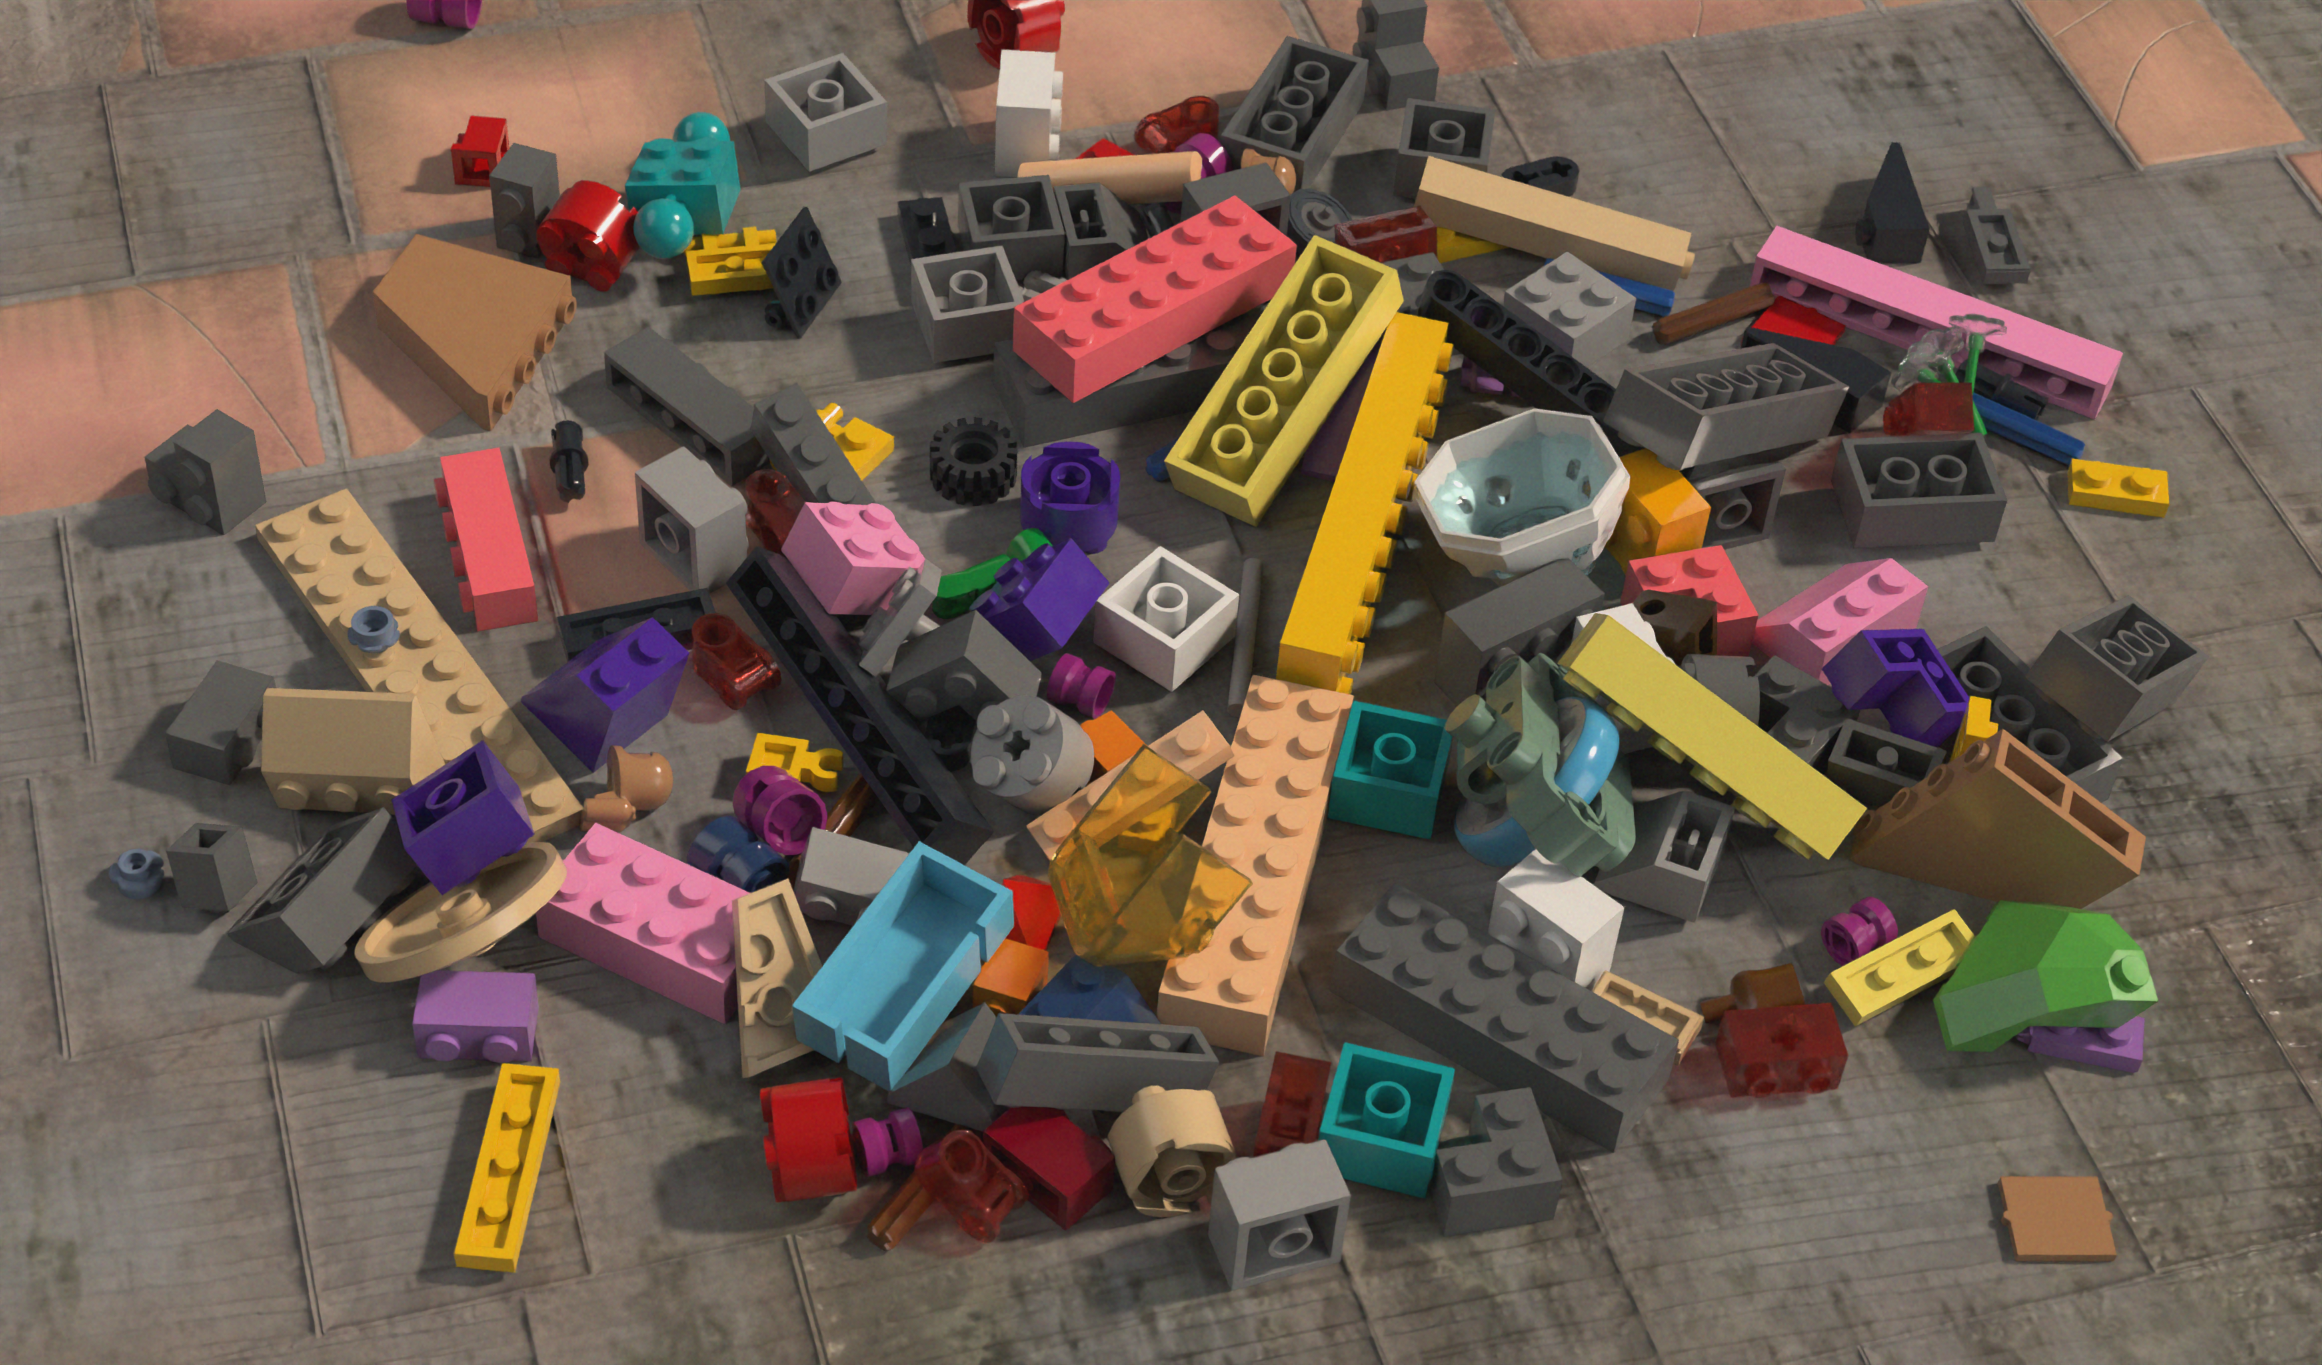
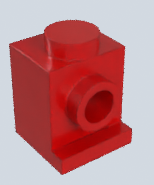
[451,115,509,187]

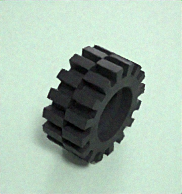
[930,417,1018,506]

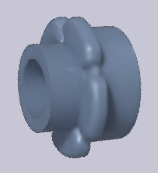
[348,606,400,654]
[109,849,164,899]

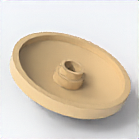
[355,842,567,983]

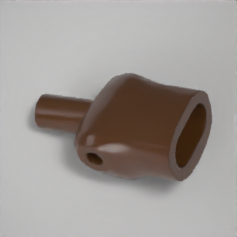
[1700,963,1808,1030]

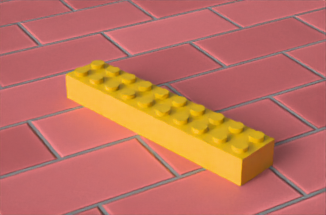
[1276,312,1454,695]

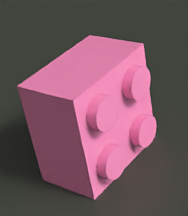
[781,501,925,615]

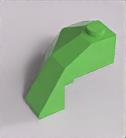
[1933,900,2158,1052]

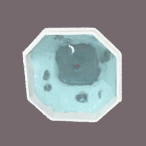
[1412,408,1630,587]

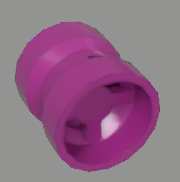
[1047,653,1116,719]
[1821,896,1898,966]
[851,1107,924,1177]

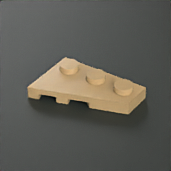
[732,879,822,1078]

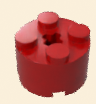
[967,0,1065,69]
[537,180,640,292]
[760,1077,857,1203]

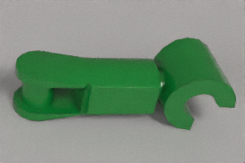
[932,528,1053,619]

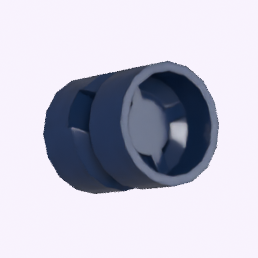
[687,815,790,893]

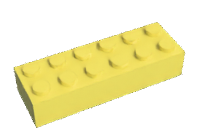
[1164,235,1404,527]
[1558,613,1867,860]

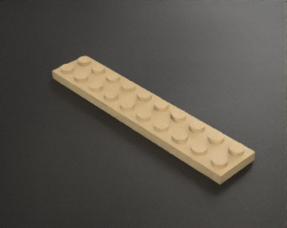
[255,488,584,843]

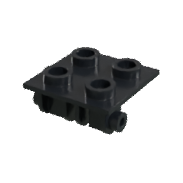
[761,207,842,339]

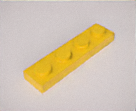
[454,1063,560,1273]

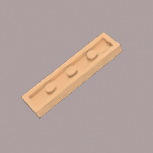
[1026,710,1234,872]

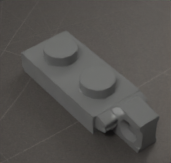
[1963,187,2031,284]

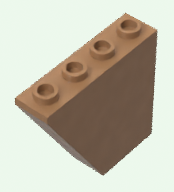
[373,234,577,431]
[1849,729,2146,909]

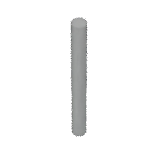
[1227,558,1263,717]

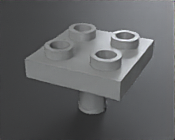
[858,558,942,677]

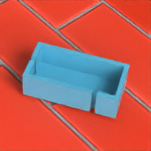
[792,842,1014,1091]

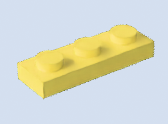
[1824,909,1975,1026]

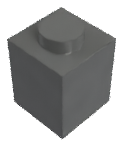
[166,823,258,913]

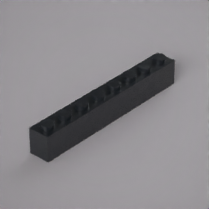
[726,546,994,865]

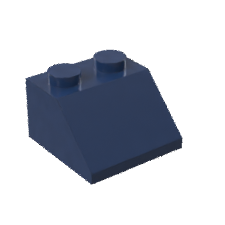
[1018,948,1161,1114]

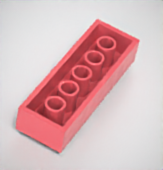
[1013,195,1297,403]

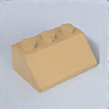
[261,688,445,815]

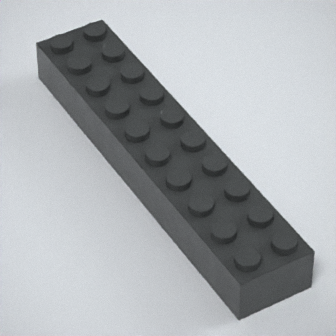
[993,252,1461,448]

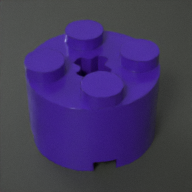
[1020,441,1120,554]

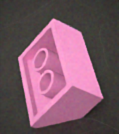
[1752,558,1928,685]

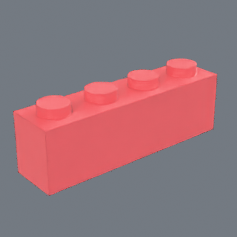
[434,448,538,632]

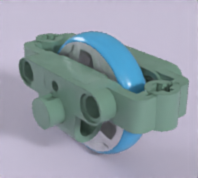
[1445,653,1636,876]

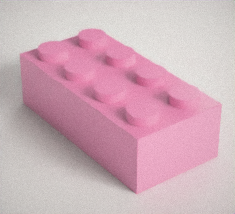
[536,823,750,1024]

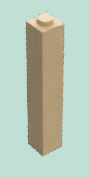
[1410,156,1695,291]

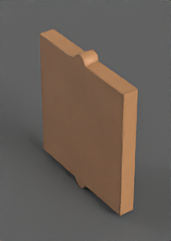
[1998,1176,2117,1262]

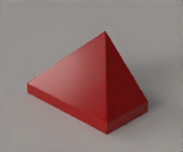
[1002,874,1070,951]

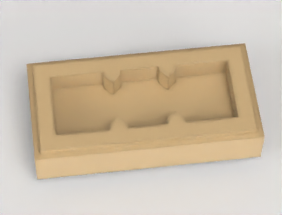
[1592,970,1704,1066]

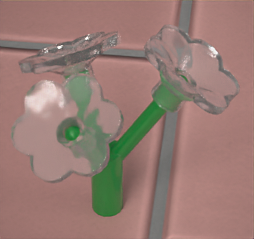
[1891,314,2007,436]

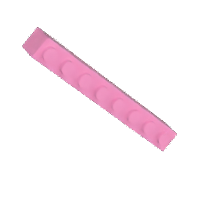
[1750,226,2123,419]

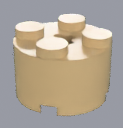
[1108,1086,1236,1217]

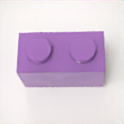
[412,970,539,1063]

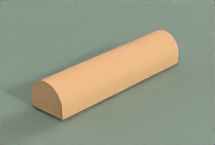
[1017,151,1202,204]

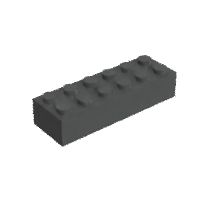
[1603,343,1849,470]
[1330,883,1679,1153]

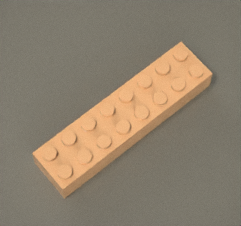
[1157,675,1354,1056]

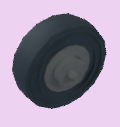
[1287,189,1356,257]

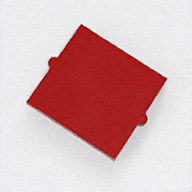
[1741,295,1846,345]

